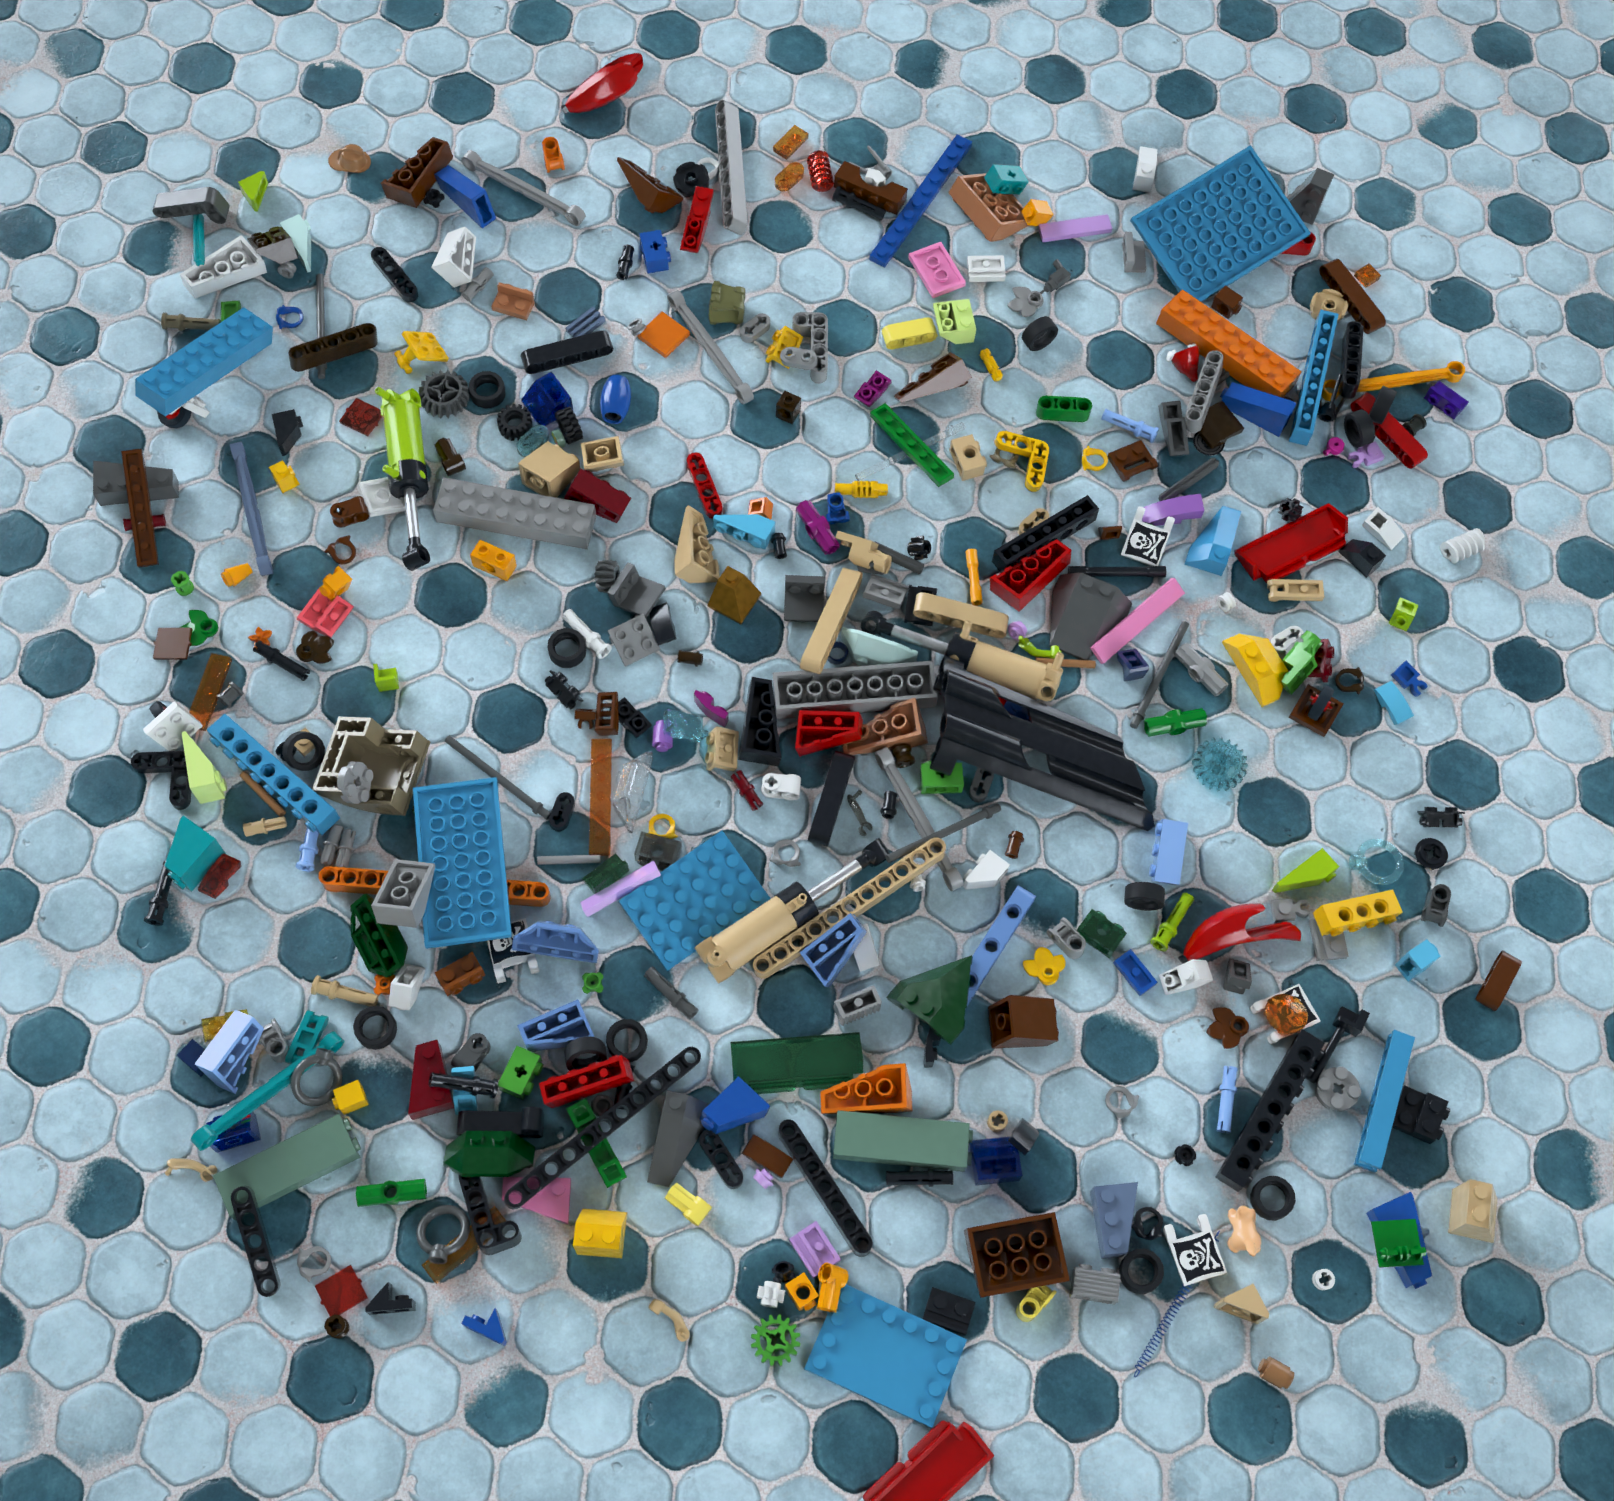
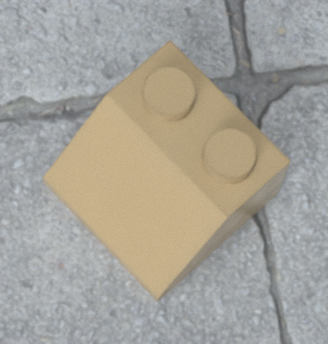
[581,436,624,472]

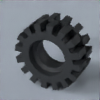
[497,404,533,441]
[555,407,583,444]

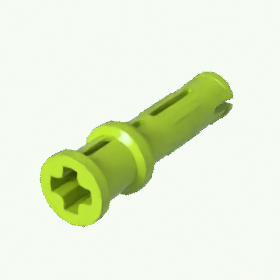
[1150,892,1194,952]

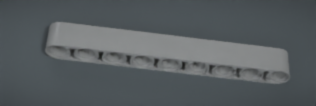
[715,99,747,235]

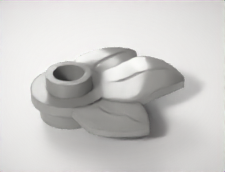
[1008,287,1044,317]

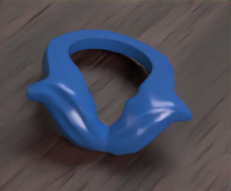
[276,305,304,329]

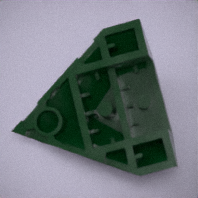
[886,955,973,1045]

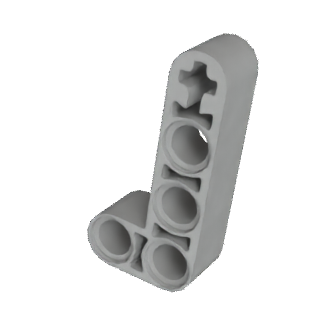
[792,312,828,384]

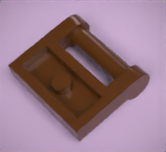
[1107,440,1158,482]

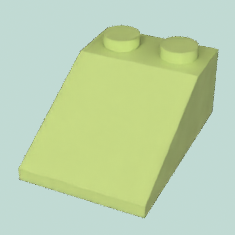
[182,731,227,804]

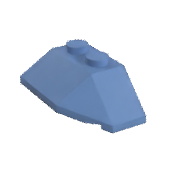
[512,921,599,963]

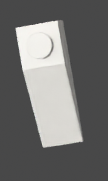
[1133,146,1157,193]

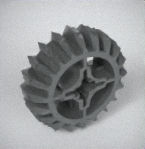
[419,370,470,419]

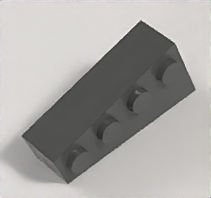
[93,461,179,506]

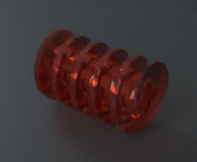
[807,150,834,192]

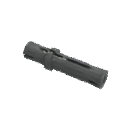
[644,967,699,1020]

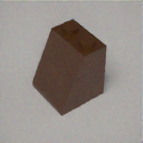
[988,995,1059,1049]

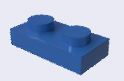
[1113,949,1158,996]

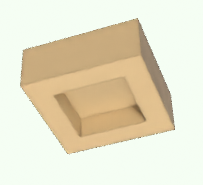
[294,728,315,757]

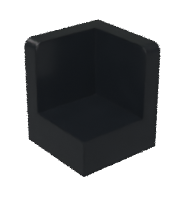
[1332,1006,1370,1037]

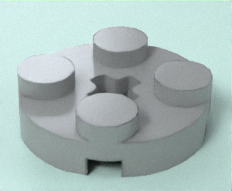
[337,761,373,804]
[1315,1067,1361,1112]

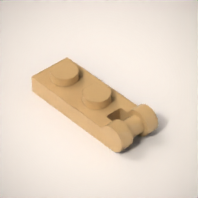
[1267,579,1324,602]

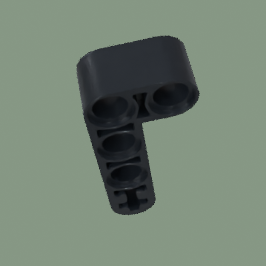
[456,1107,544,1138]
[459,1175,522,1255]

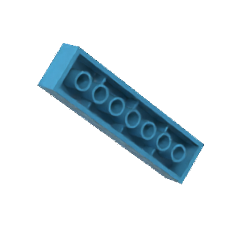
[135,307,273,417]

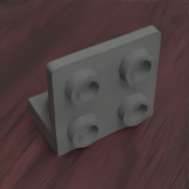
[607,563,666,618]
[784,575,825,622]

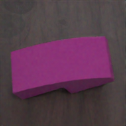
[854,370,892,407]
[694,690,729,727]

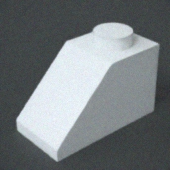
[388,964,425,1010]

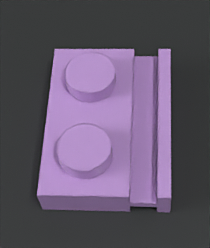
[789,1221,841,1279]

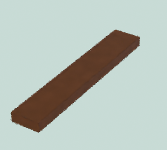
[121,449,159,568]

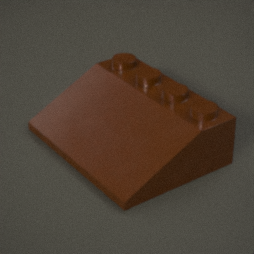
[964,1212,1070,1298]

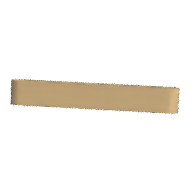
[800,568,863,674]

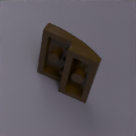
[1198,401,1244,449]

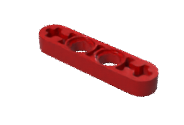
[687,452,722,519]

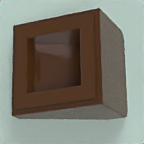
[1098,526,1122,540]

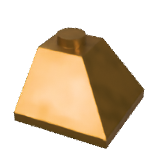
[707,566,761,624]

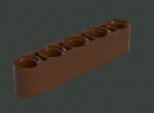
[1319,259,1386,334]

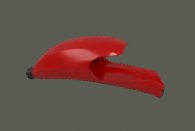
[561,53,643,115]
[1178,903,1301,964]

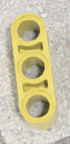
[882,317,938,349]

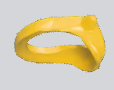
[1082,446,1108,471]
[646,813,678,840]

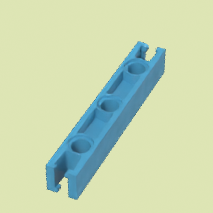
[1354,1030,1415,1173]

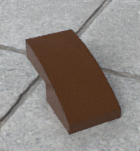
[741,1135,793,1178]

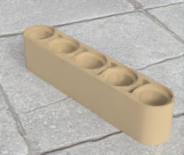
[913,593,1009,638]

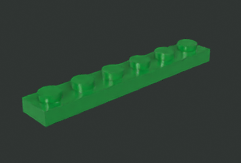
[870,403,954,487]

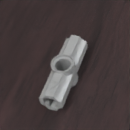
[1174,643,1229,697]

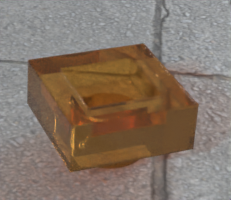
[1354,263,1381,288]

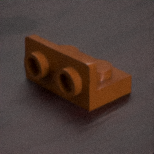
[435,952,485,996]

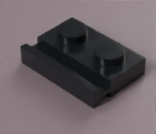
[904,585,937,626]
[922,1287,976,1335]

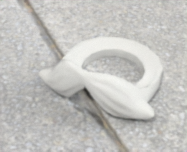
[697,157,719,180]

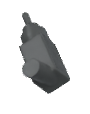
[1040,259,1071,294]

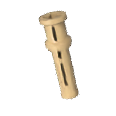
[311,975,379,1007]

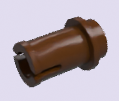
[1005,831,1024,859]

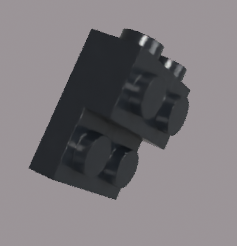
[1392,1085,1450,1144]

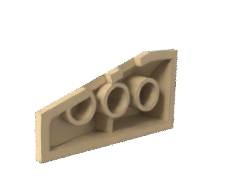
[674,505,720,583]

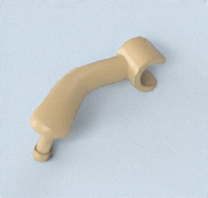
[165,1158,218,1182]
[649,1299,689,1342]

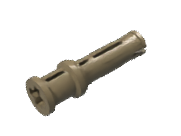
[161,312,221,331]

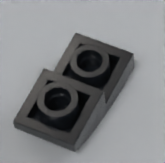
[649,602,677,646]
[609,697,652,738]
[924,1027,941,1068]
[1008,1118,1040,1155]

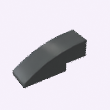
[1158,401,1189,457]

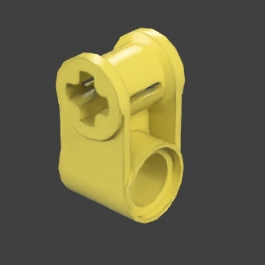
[1016,1286,1057,1322]

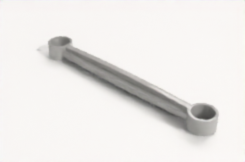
[461,150,586,226]
[667,290,754,405]
[875,747,964,891]

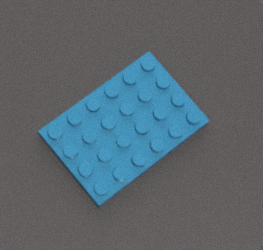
[618,830,771,971]

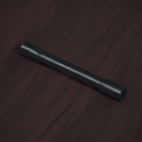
[1068,566,1166,577]

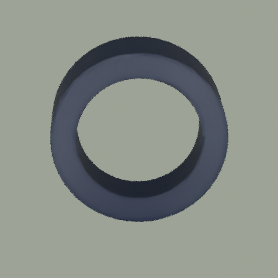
[827,642,848,665]

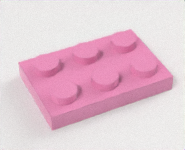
[908,242,966,299]

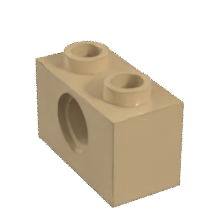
[949,434,987,481]

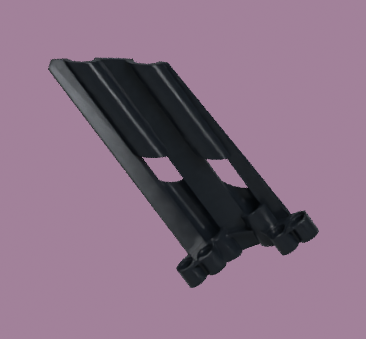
[930,656,1155,831]

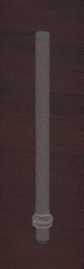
[855,422,965,481]

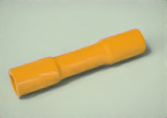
[965,549,983,606]

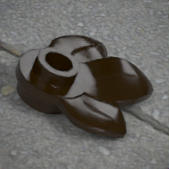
[296,631,334,664]

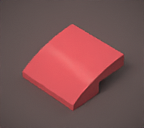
[297,589,354,638]

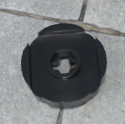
[673,162,709,198]

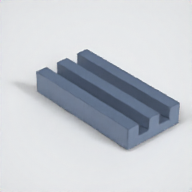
[566,307,606,338]

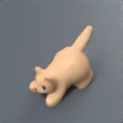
[1227,1205,1261,1257]

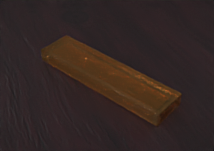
[189,653,232,731]
[422,1206,506,1284]

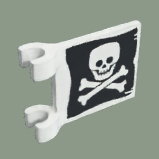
[487,918,540,984]

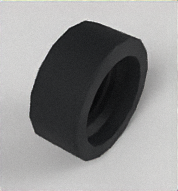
[1021,316,1058,351]
[469,371,505,409]
[1369,386,1397,425]
[1344,409,1375,448]
[547,628,586,668]
[282,731,325,771]
[1124,882,1165,911]
[353,1006,397,1050]
[606,1019,648,1062]
[564,1037,607,1071]
[1250,1176,1296,1221]
[1119,1249,1164,1294]

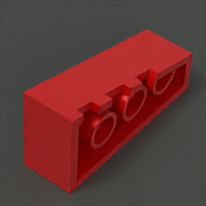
[990,539,1072,612]

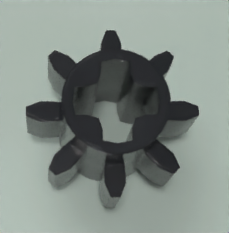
[1278,498,1304,522]
[907,536,931,560]

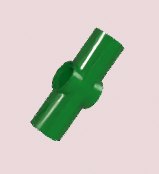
[1144,708,1207,737]
[356,1179,427,1207]

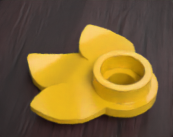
[1023,947,1065,985]

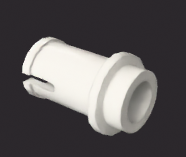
[910,864,926,892]

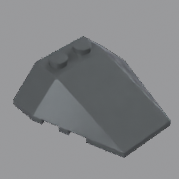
[1049,573,1132,660]

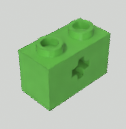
[920,761,964,794]
[498,1046,544,1100]

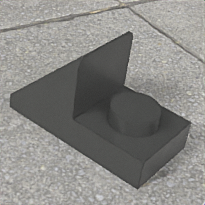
[1223,958,1252,994]

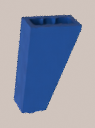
[434,165,496,228]
[1220,382,1297,437]
[1366,1192,1432,1289]

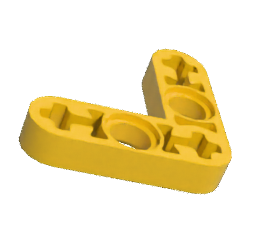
[994,431,1049,492]

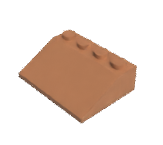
[948,173,1030,242]

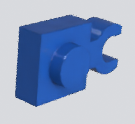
[1391,660,1428,697]

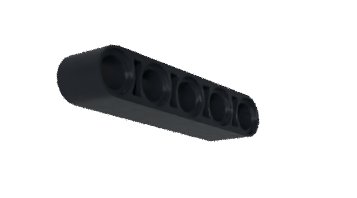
[1339,321,1364,399]
[520,331,614,374]
[808,751,855,847]
[231,1186,281,1297]

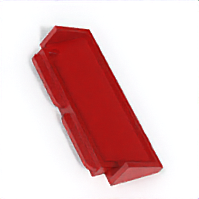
[1234,503,1348,583]
[863,1420,994,1501]

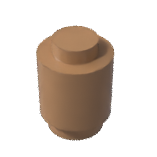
[1258,1356,1295,1389]

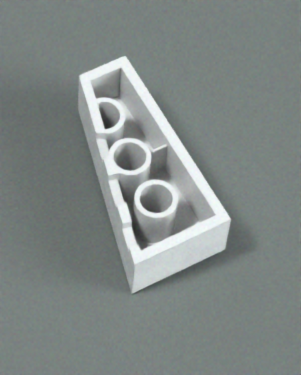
[180,235,267,299]

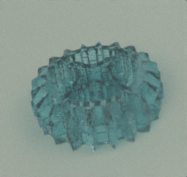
[1192,737,1248,791]

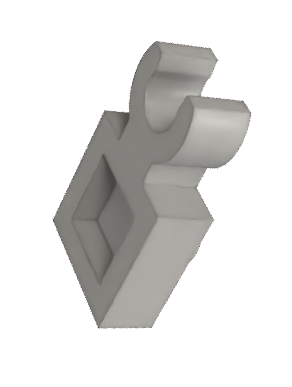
[1270,898,1310,923]

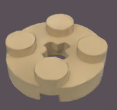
[1310,289,1348,323]

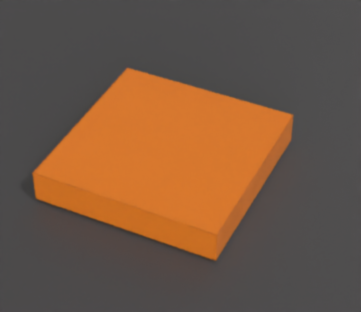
[638,311,690,358]

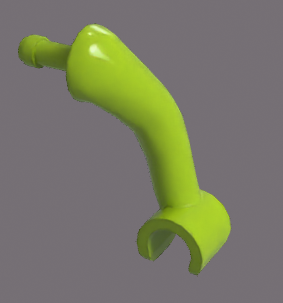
[1018,635,1062,658]

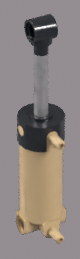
[860,611,1064,701]
[695,838,890,984]

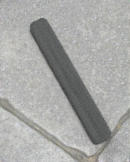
[1158,457,1219,501]

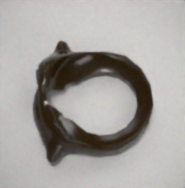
[1335,667,1364,695]

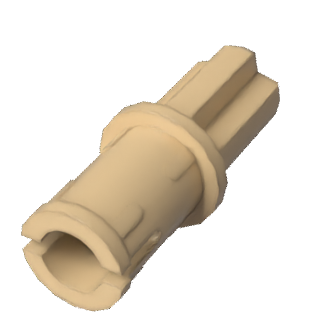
[243,817,287,837]

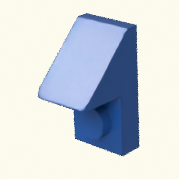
[461,1308,507,1346]

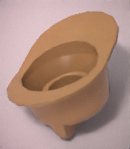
[328,144,371,173]

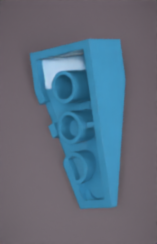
[1184,506,1241,576]

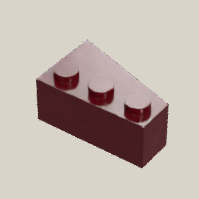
[564,468,631,523]
[408,1040,454,1120]

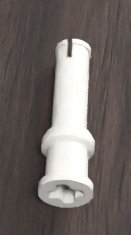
[562,609,612,659]

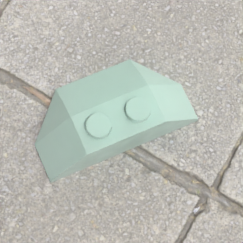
[841,627,918,666]

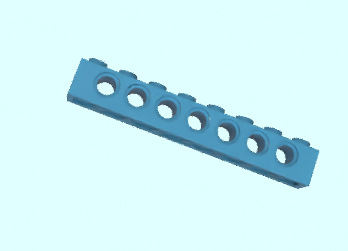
[1289,310,1339,446]
[207,714,340,835]

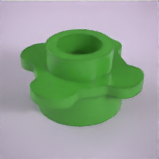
[582,972,604,994]

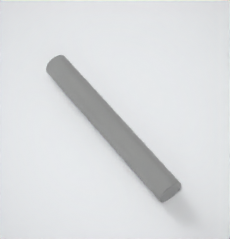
[537,855,601,865]

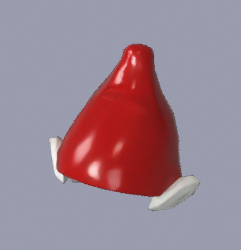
[1166,343,1200,382]

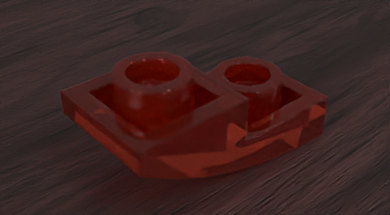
[198,853,242,899]

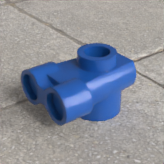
[826,492,850,525]

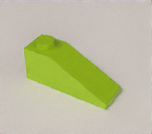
[1272,848,1340,893]

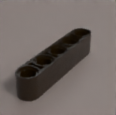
[288,323,378,372]

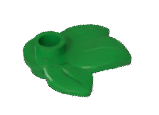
[179,610,219,646]

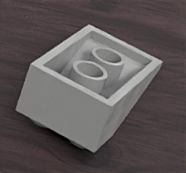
[371,859,435,928]

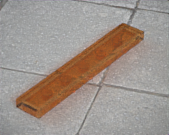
[589,739,612,856]

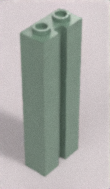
[833,1110,973,1172]
[213,1114,361,1220]

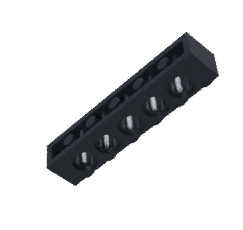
[992,495,1099,573]

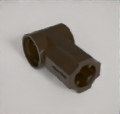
[434,438,466,477]

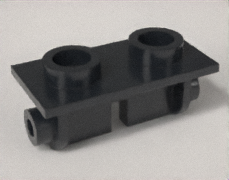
[545,670,583,709]
[1417,807,1465,828]

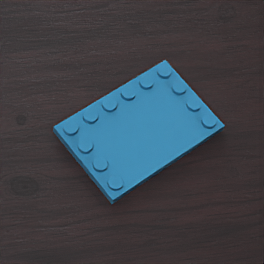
[804,1284,967,1429]

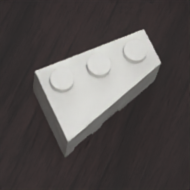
[431,227,476,288]

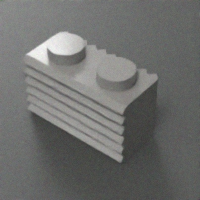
[833,985,882,1026]
[1070,1264,1121,1305]

